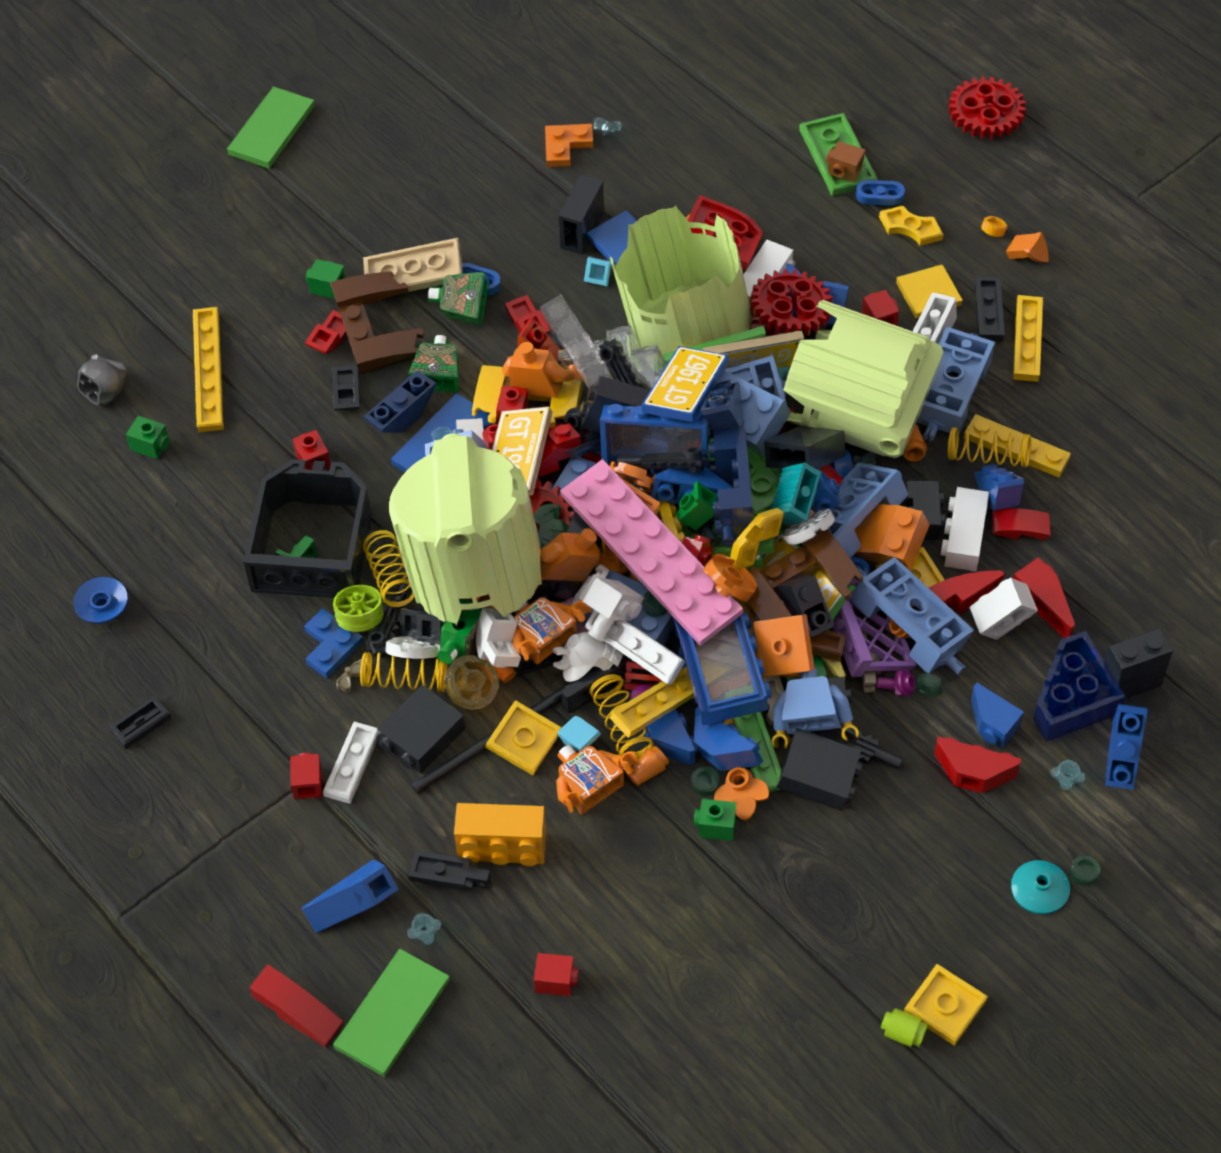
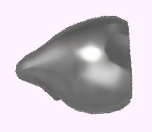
[77,354,127,406]

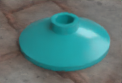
[1011,860,1070,914]

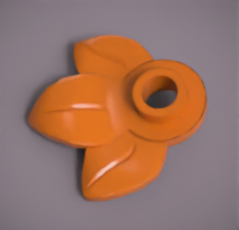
[714,767,769,821]

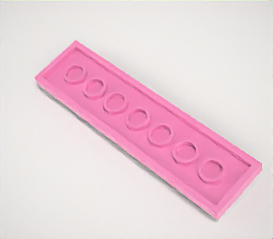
[560,459,743,646]

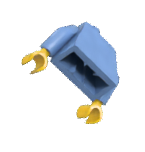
[771,667,859,748]

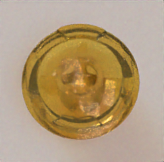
[445,655,499,710]

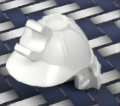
[553,632,622,682]

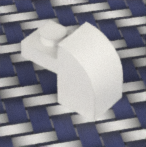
[476,607,521,668]

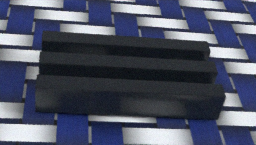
[108,695,171,749]

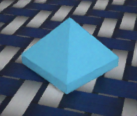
[584,257,612,286]

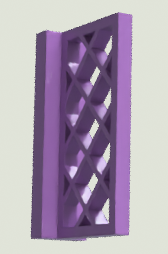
[832,579,916,677]

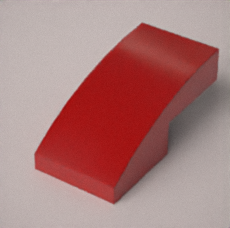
[505,295,550,334]
[305,310,347,355]
[992,508,1050,541]

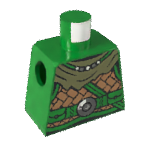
[428,272,489,326]
[409,335,459,393]
[437,598,486,665]

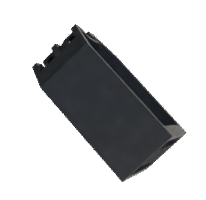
[243,459,372,598]

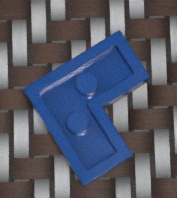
[304,608,363,678]

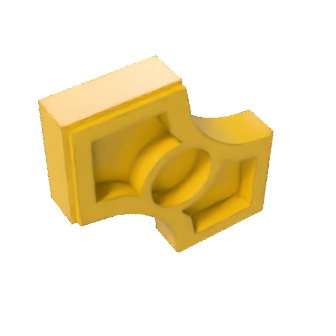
[879,206,943,246]

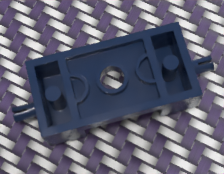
[709,428,753,546]

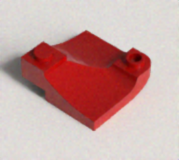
[688,195,763,271]
[482,422,581,477]

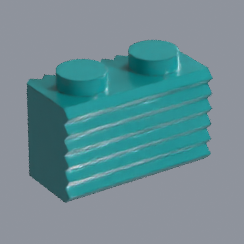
[770,462,821,526]

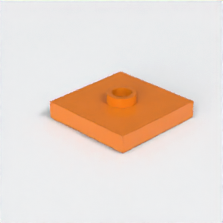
[753,614,815,677]

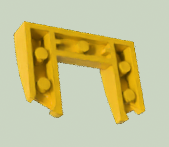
[472,365,583,428]

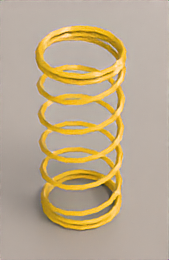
[948,427,1031,467]
[363,530,414,607]
[360,652,448,694]
[589,674,653,759]

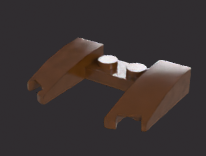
[330,271,424,374]
[743,528,863,621]

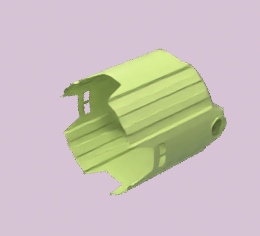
[610,205,753,376]
[783,300,943,458]
[389,433,542,625]

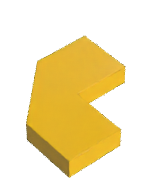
[730,508,784,570]

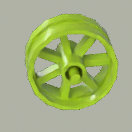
[333,585,384,632]

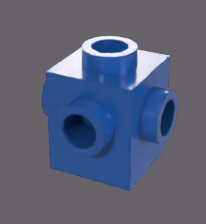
[811,469,841,512]

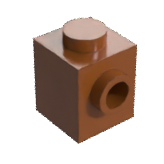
[826,141,865,183]

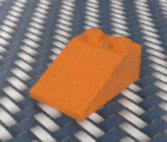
[852,504,930,572]

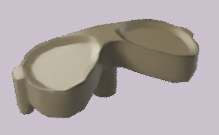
[336,659,367,692]

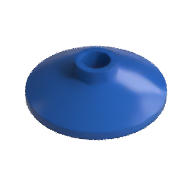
[73,577,128,624]

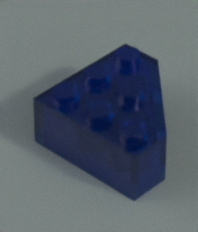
[1033,631,1126,742]

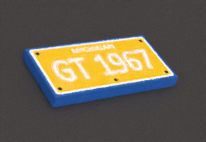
[642,346,728,422]

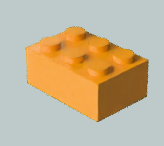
[454,803,547,866]

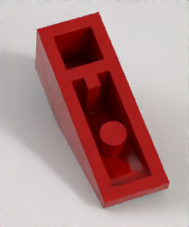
[1013,558,1075,642]

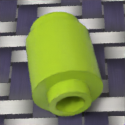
[881,1008,928,1047]

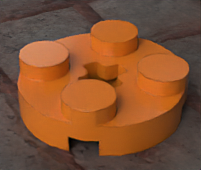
[610,462,656,494]
[703,554,757,602]

